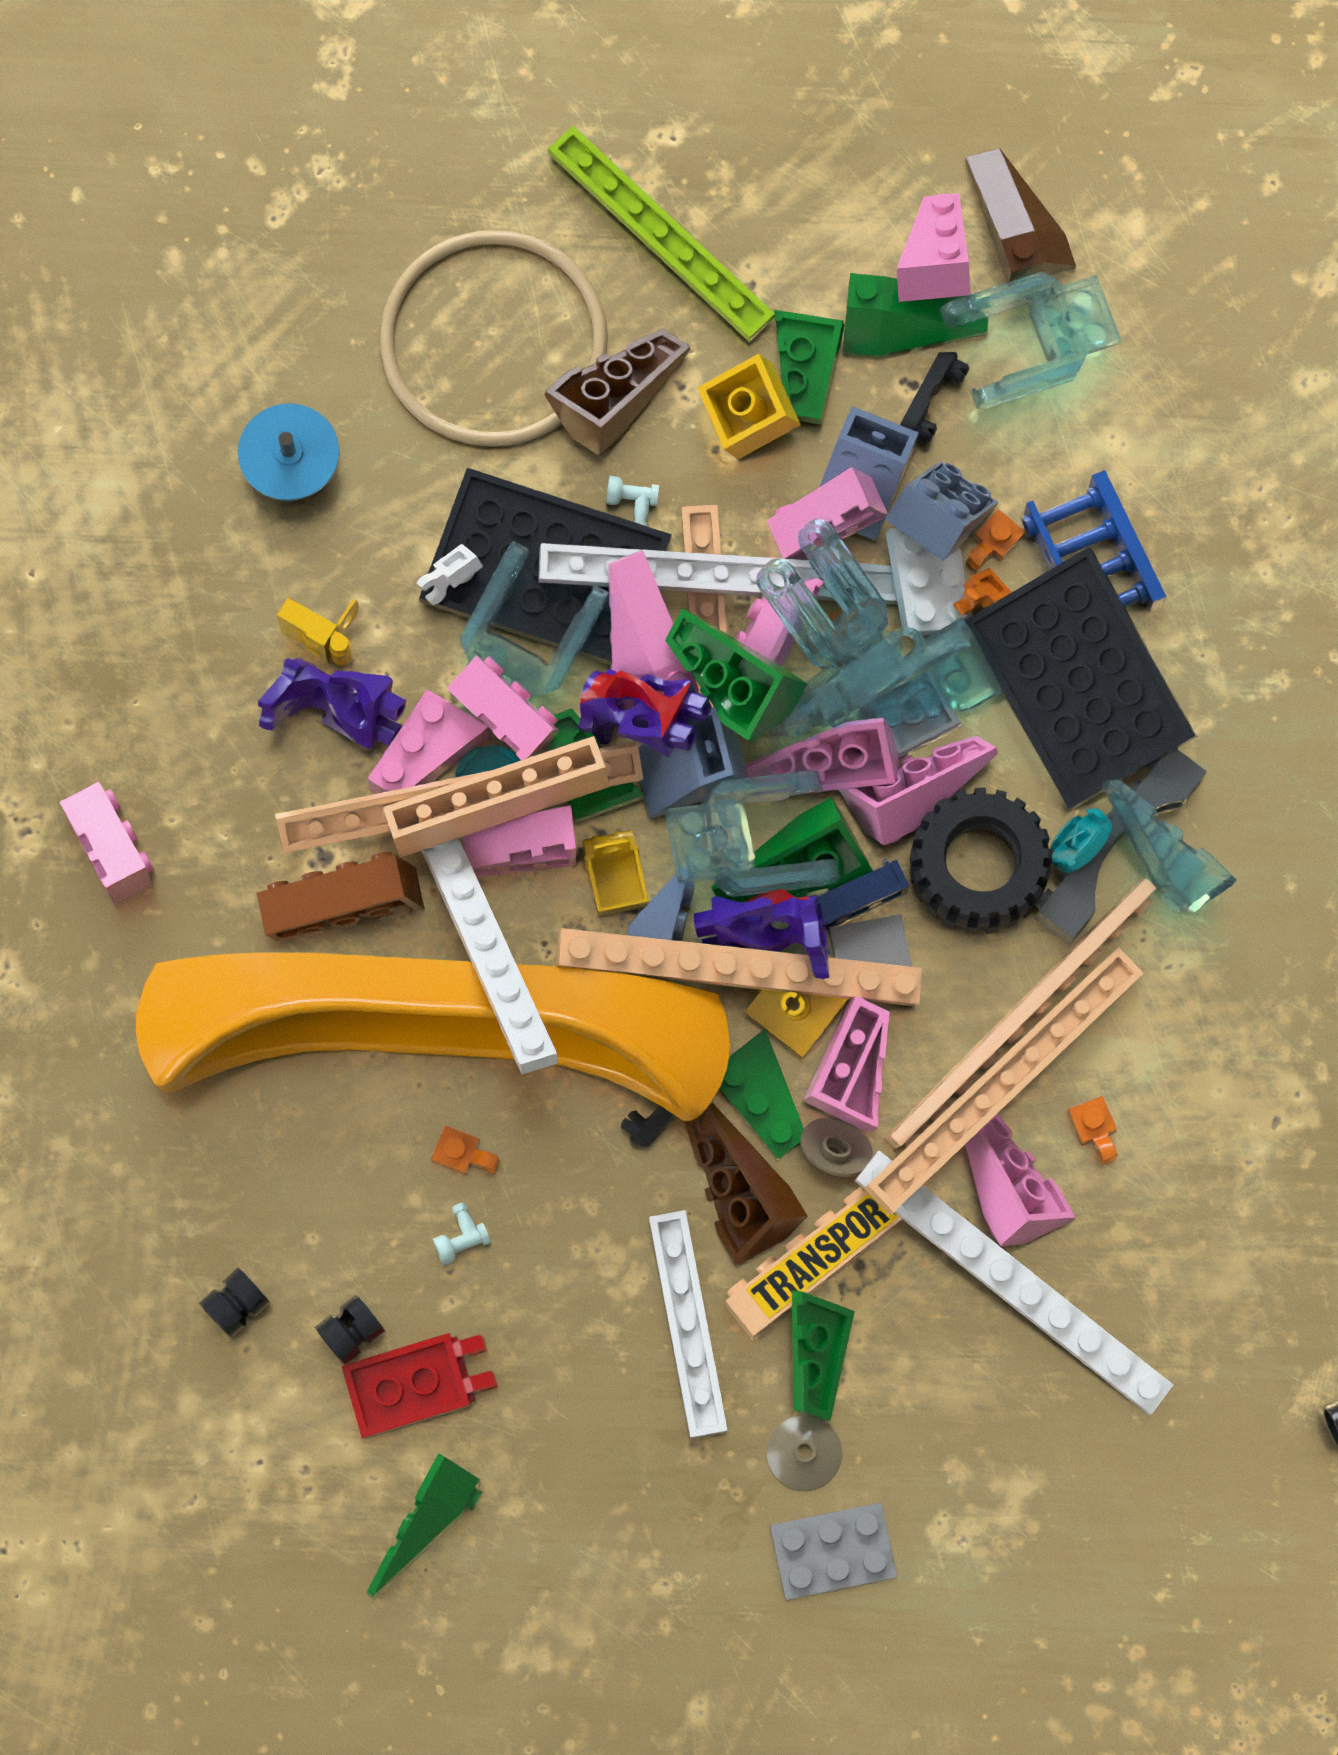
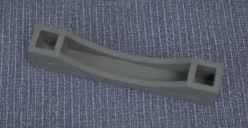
[1035,749,1207,947]

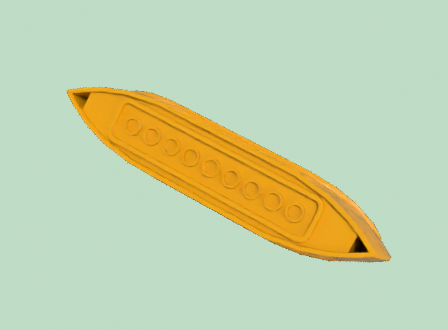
[136,953,731,1121]

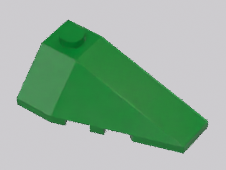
[842,273,990,358]
[665,608,807,742]
[711,797,873,903]
[366,1453,483,1599]

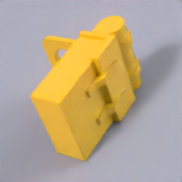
[276,597,359,667]
[582,830,649,917]

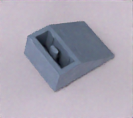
[819,406,919,541]
[885,461,998,561]
[638,707,750,819]
[627,864,695,981]

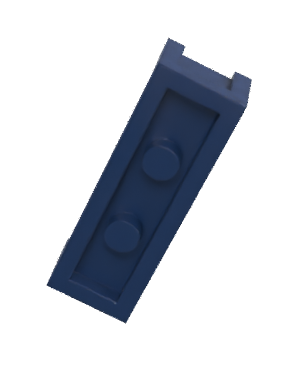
[801,859,909,931]

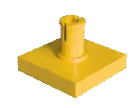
[745,990,849,1058]

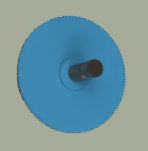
[238,403,339,501]

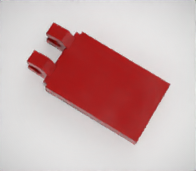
[341,1333,498,1439]

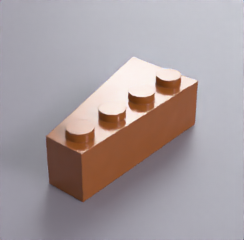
[257,852,425,941]

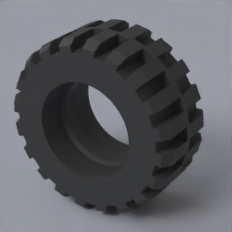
[909,788,1052,934]

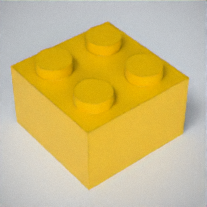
[697,354,801,459]

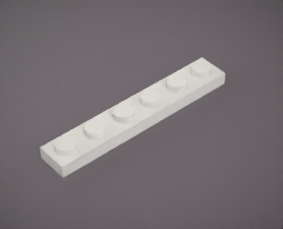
[649,1210,728,1439]

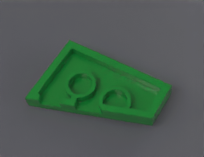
[774,310,845,425]
[546,708,644,823]
[719,1029,804,1161]
[792,1291,855,1421]

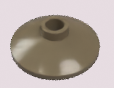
[800,1118,873,1177]
[767,1415,842,1491]

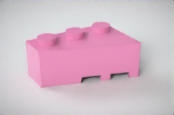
[897,193,970,302]
[767,467,888,560]
[447,656,560,760]
[368,689,490,794]
[60,782,154,904]
[463,805,577,877]
[803,996,890,1133]

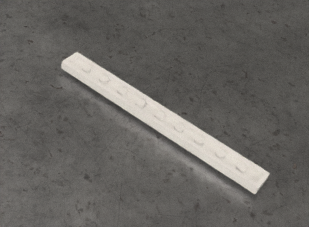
[538,543,898,605]
[422,838,558,1074]
[855,1151,1174,1415]

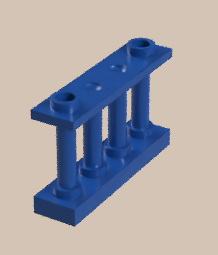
[1021,470,1167,612]

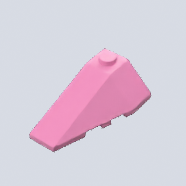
[608,550,699,710]
[746,718,899,799]
[965,1113,1076,1246]

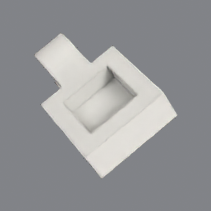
[417,544,483,605]

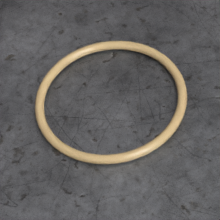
[379,230,608,447]

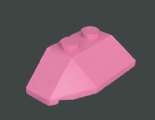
[735,577,824,666]

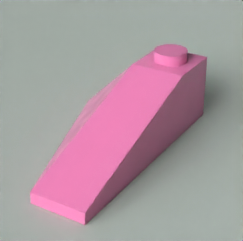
[838,735,998,845]

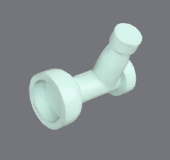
[606,475,659,526]
[433,1202,491,1266]

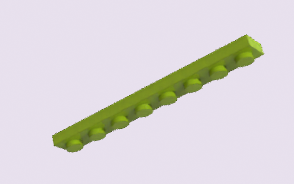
[548,125,775,342]

